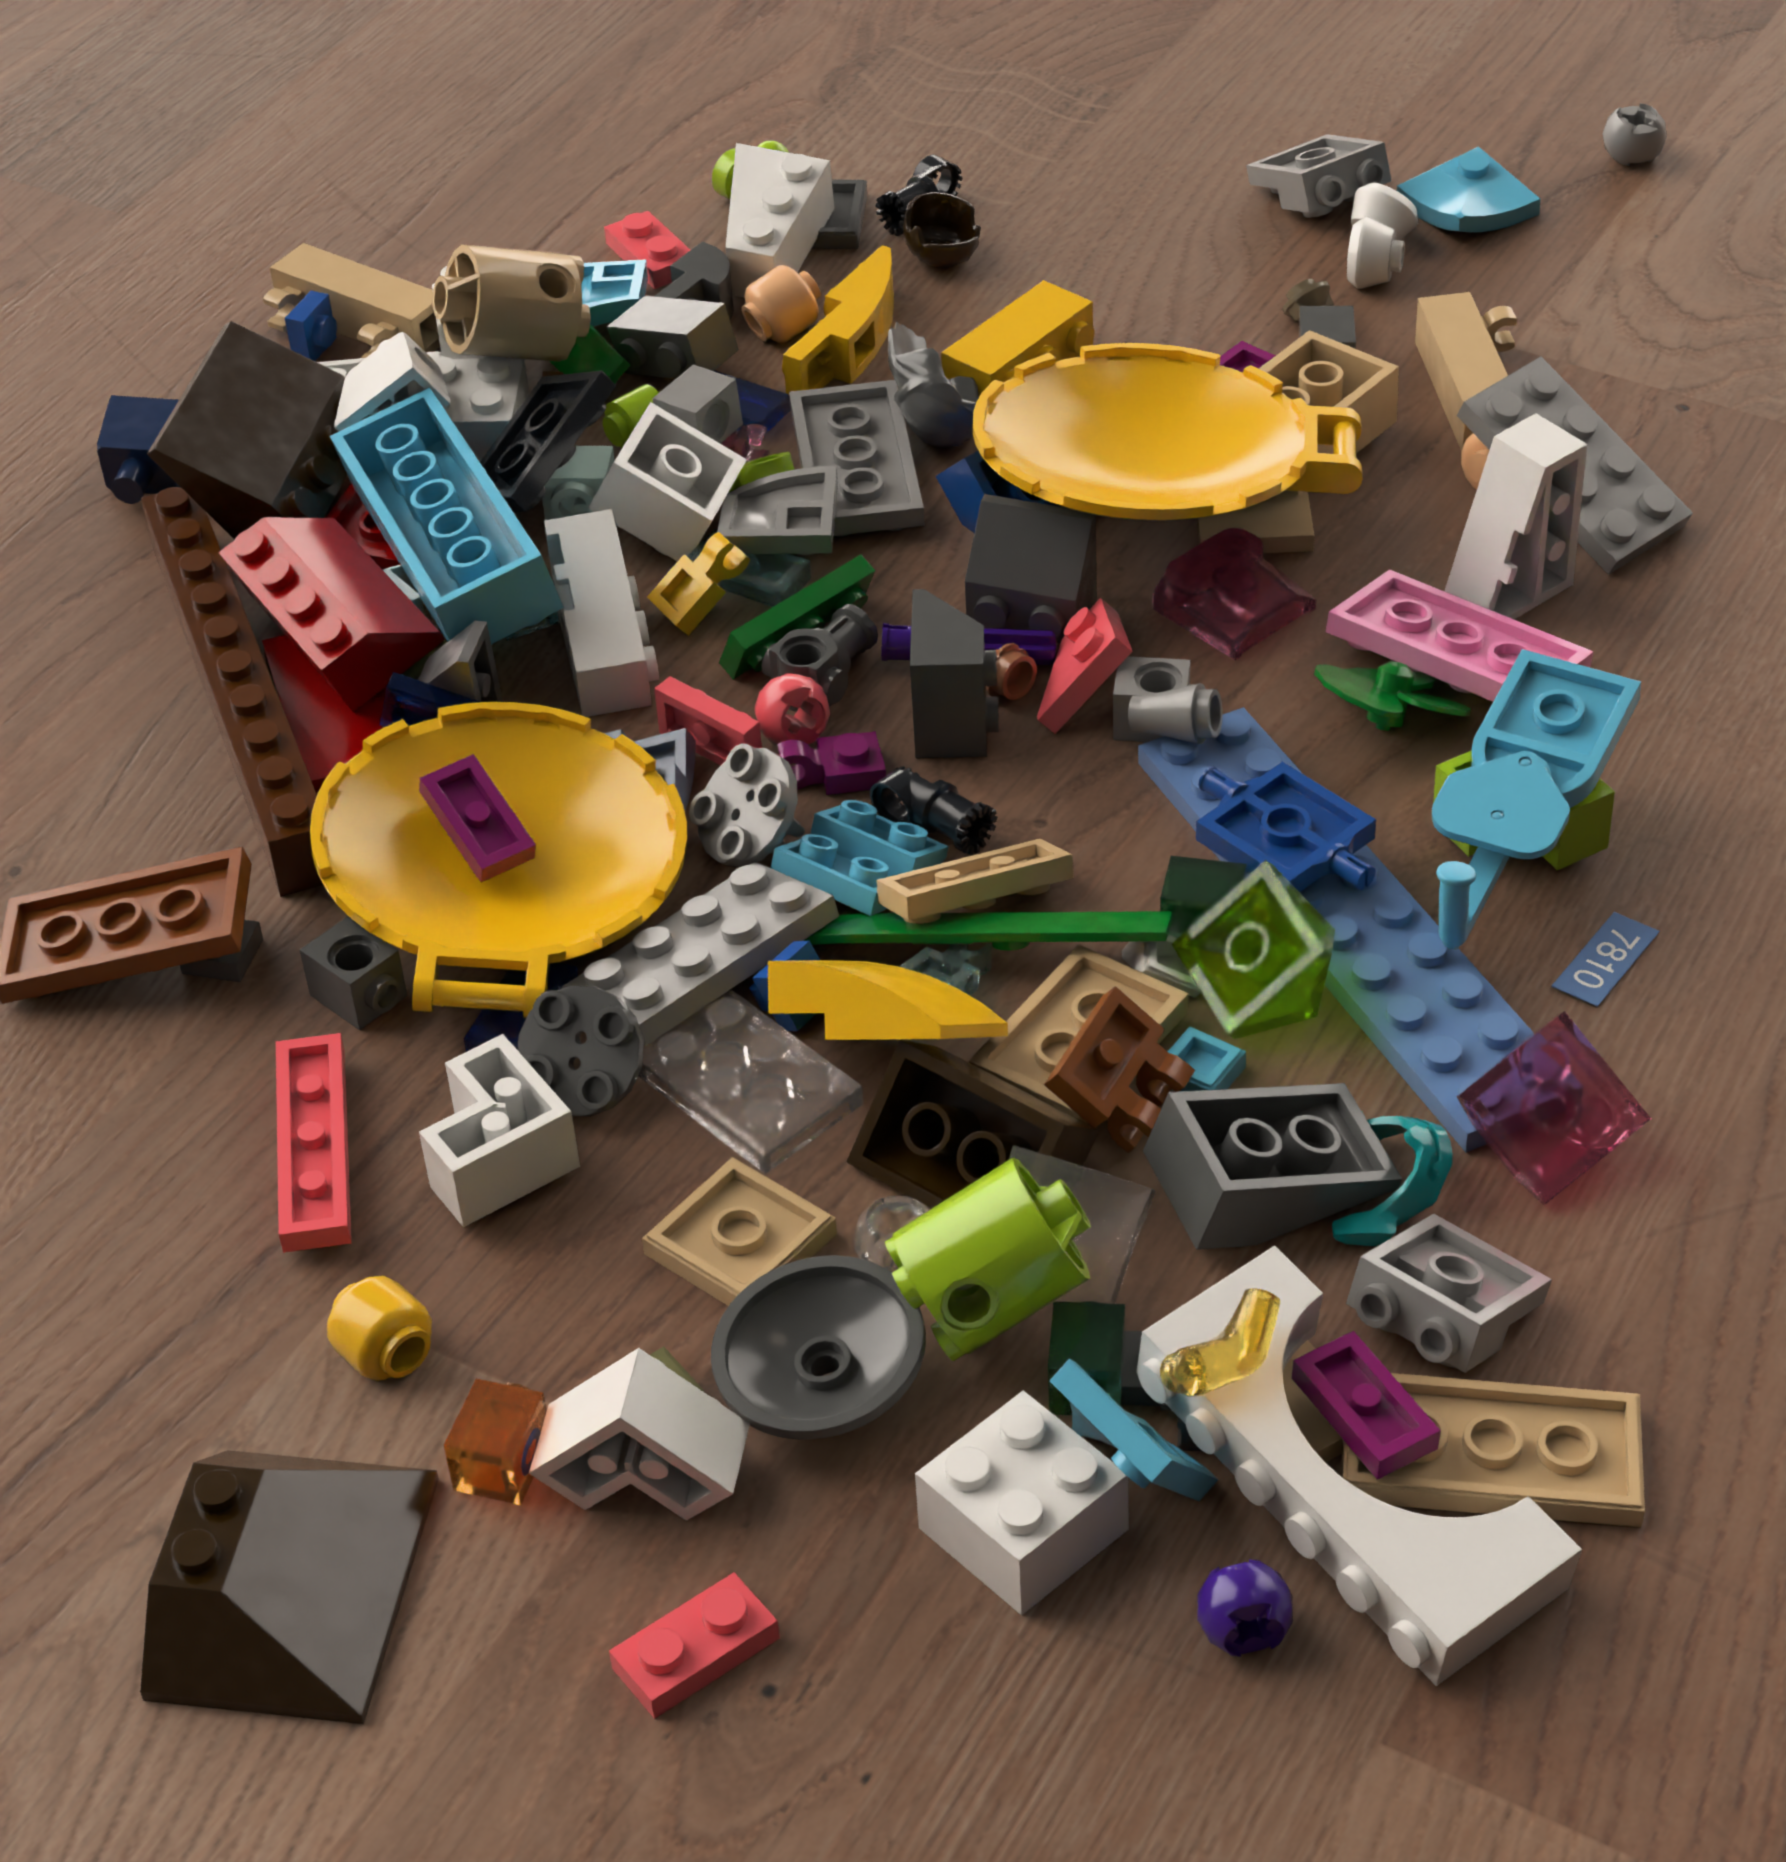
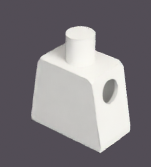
[334,332,450,431]

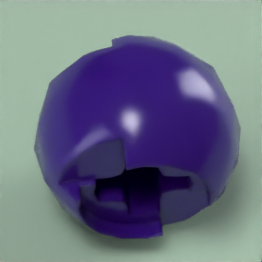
[1197,1559,1293,1657]

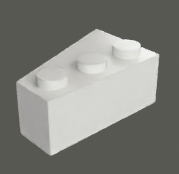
[725,143,834,297]
[1445,413,1587,619]
[544,509,659,717]

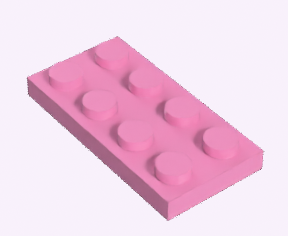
[1326,569,1593,702]

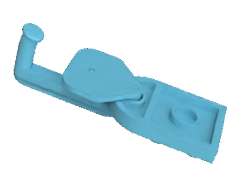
[1432,649,1641,950]

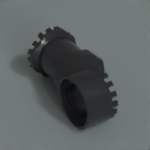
[875,154,962,236]
[870,766,998,855]

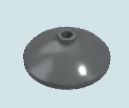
[711,1255,926,1440]

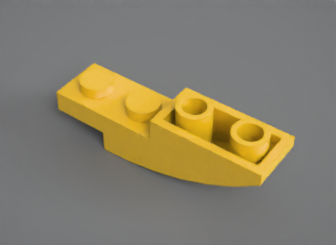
[782,245,894,400]

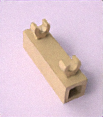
[263,243,440,358]
[1415,292,1517,450]

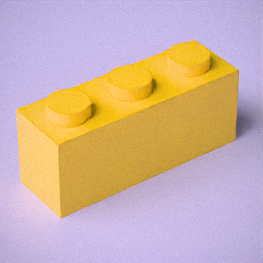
[941,280,1095,397]

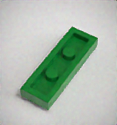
[719,554,876,680]

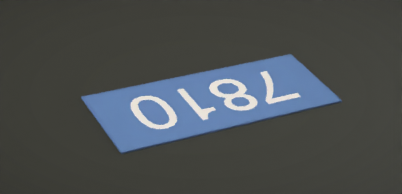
[1551,912,1660,1007]

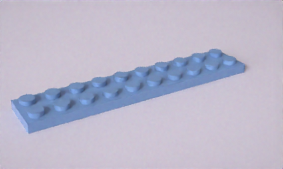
[1138,707,1582,1153]

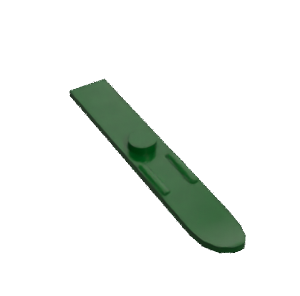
[803,911,1173,951]

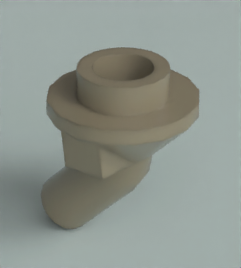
[1282,278,1334,321]

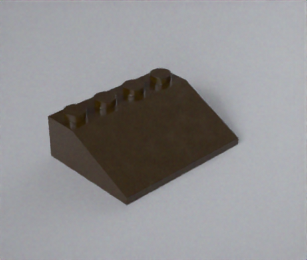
[147,321,371,540]

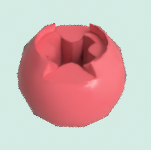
[754,673,830,745]

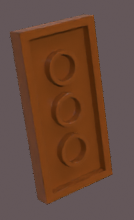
[0,847,252,1004]

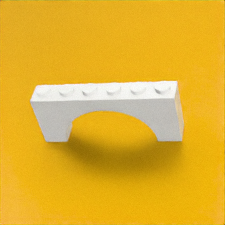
[1136,1245,1582,1686]

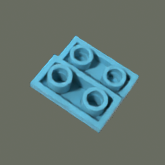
[770,800,949,916]

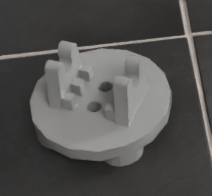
[689,744,805,867]

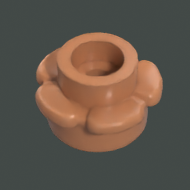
[986,643,1037,700]

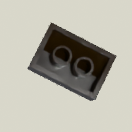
[846,1040,1099,1209]

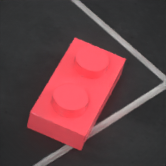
[604,211,690,289]
[654,676,762,766]
[609,1572,780,1719]

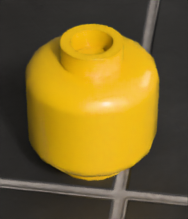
[327,1276,432,1381]

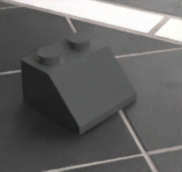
[965,494,1097,644]
[910,589,999,758]

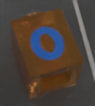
[443,1378,547,1505]

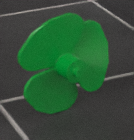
[1314,661,1471,731]

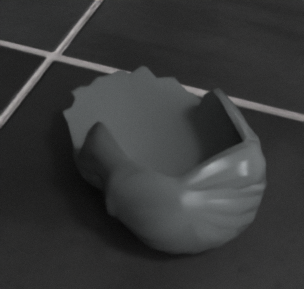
[888,321,979,448]

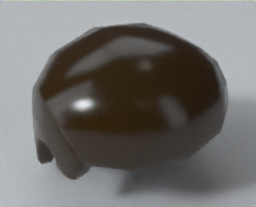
[903,192,981,268]

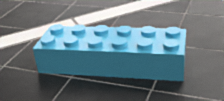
[330,387,564,645]

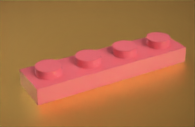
[276,1033,352,1253]

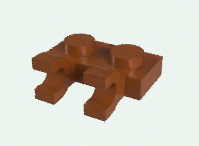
[1044,986,1195,1153]

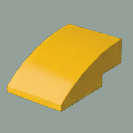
[768,960,1008,1040]

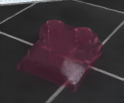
[1153,528,1317,661]
[1456,1011,1651,1205]

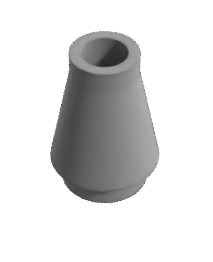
[1128,683,1223,744]

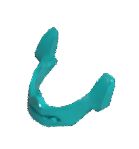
[1332,1112,1453,1247]

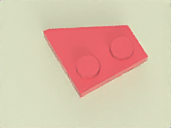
[1037,598,1133,734]

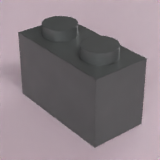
[607,296,739,379]

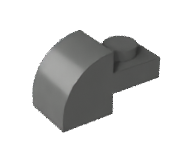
[654,242,734,320]

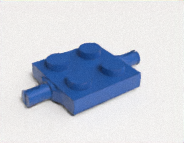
[1196,761,1376,900]

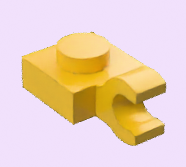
[647,532,750,636]

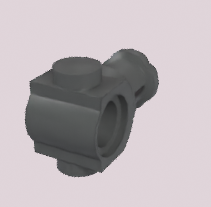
[762,604,878,712]

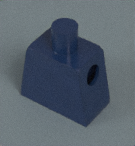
[97,395,181,504]

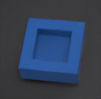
[285,290,337,361]

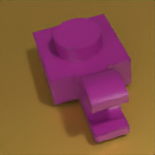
[777,731,886,795]

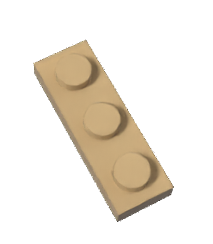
[876,839,1074,924]

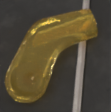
[1160,1288,1281,1397]

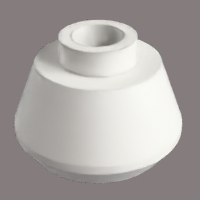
[1351,183,1418,240]
[1347,217,1405,289]

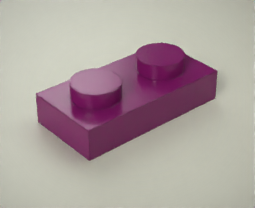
[419,754,536,883]
[1291,1331,1441,1480]

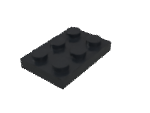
[480,371,616,513]

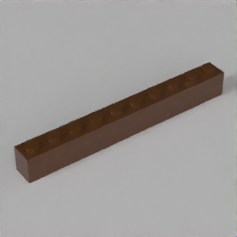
[141,487,323,897]

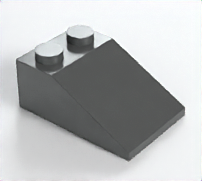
[1143,1083,1402,1250]

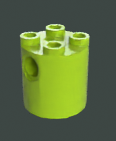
[885,1158,1091,1361]

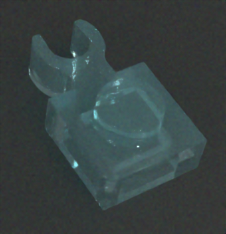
[899,943,992,996]

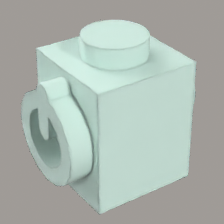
[542,445,615,520]

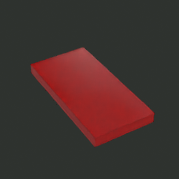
[262,635,412,795]

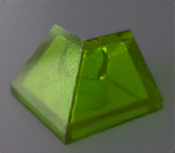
[1171,860,1335,1039]

